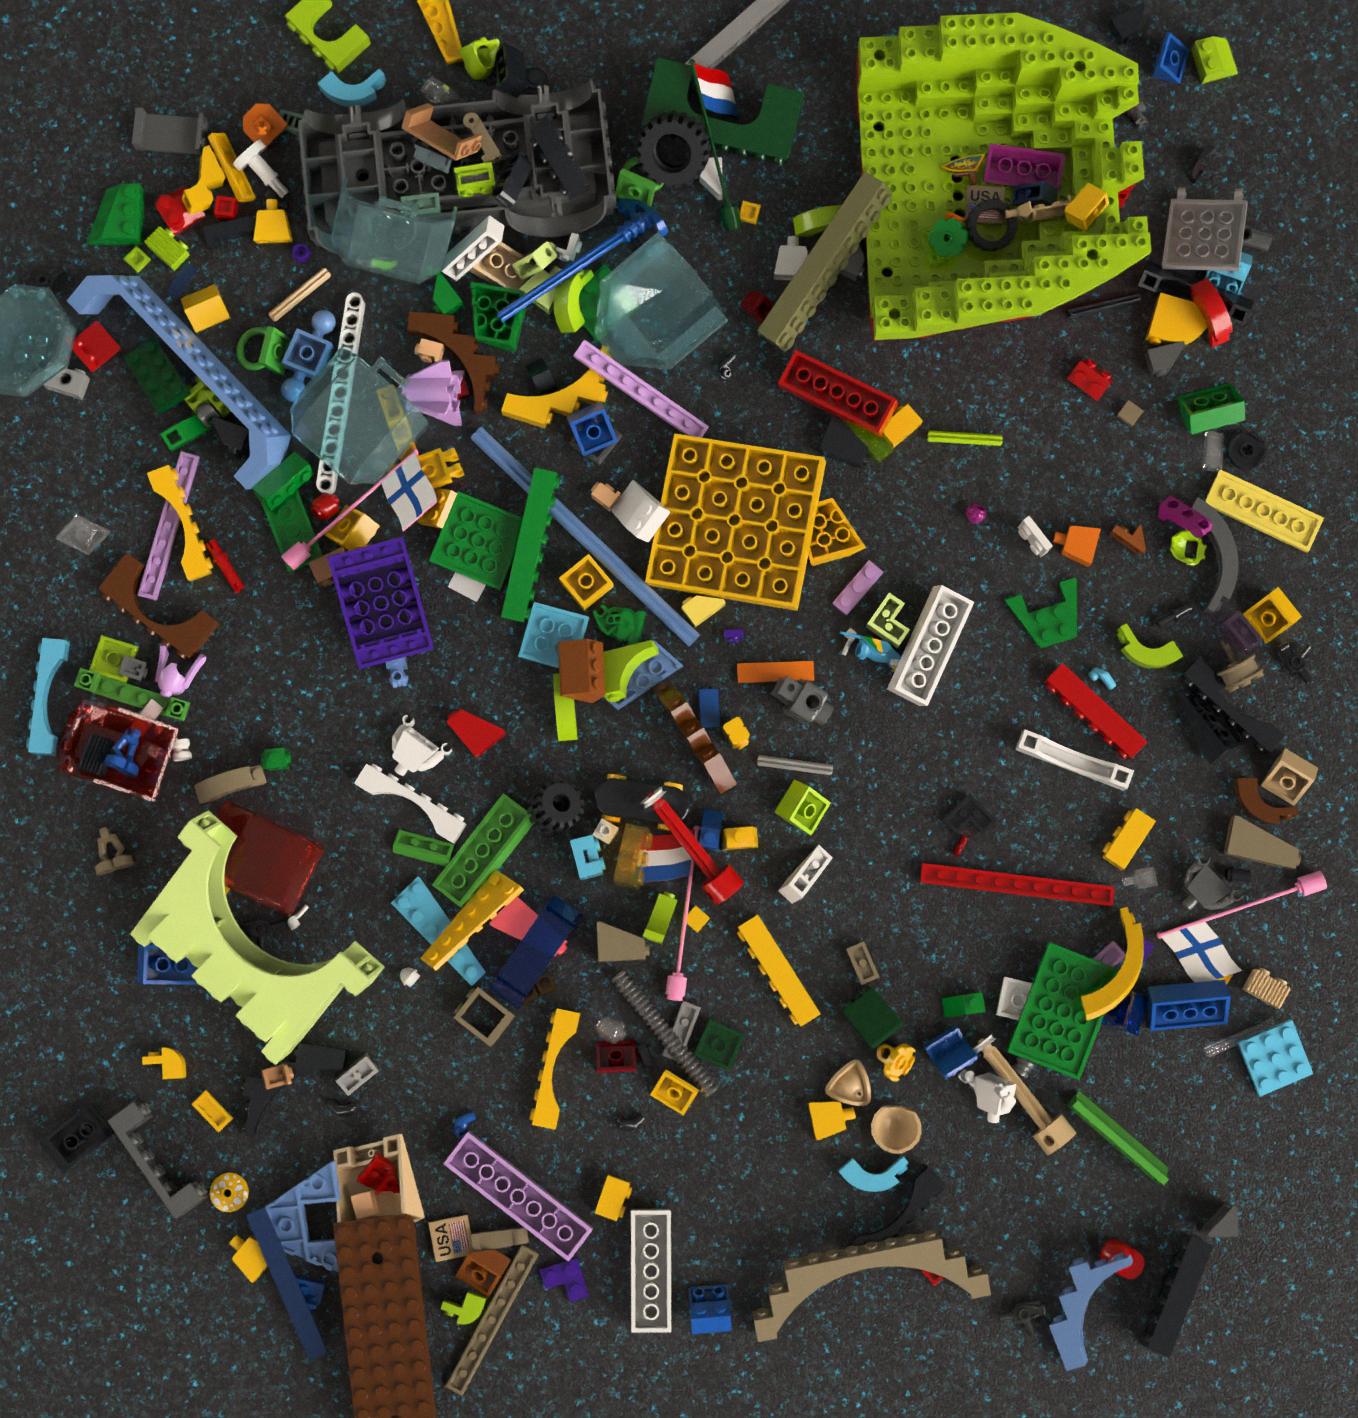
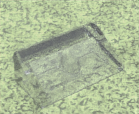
[1202,431,1225,472]

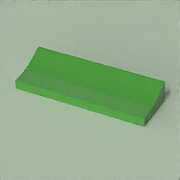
[432,793,535,908]
[1067,1090,1169,1185]

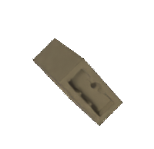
[454,987,515,1047]

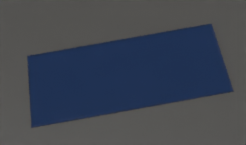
[166,261,198,299]

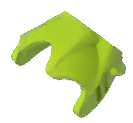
[1170,530,1207,566]

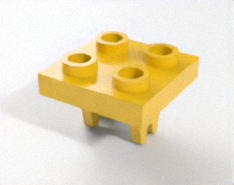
[417,488,457,528]

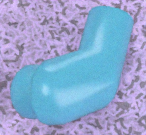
[1088,668,1116,690]

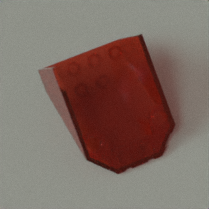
[56,699,179,802]

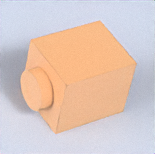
[351,1189,379,1219]

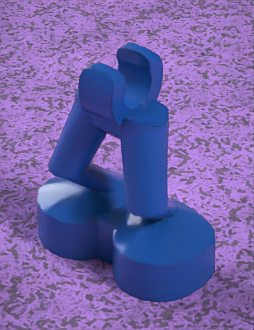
[104,729,140,777]

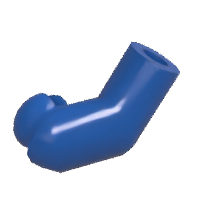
[453,1110,476,1138]

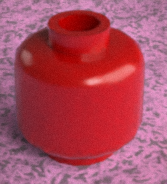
[311,493,340,521]

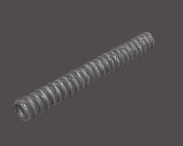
[611,970,719,1097]

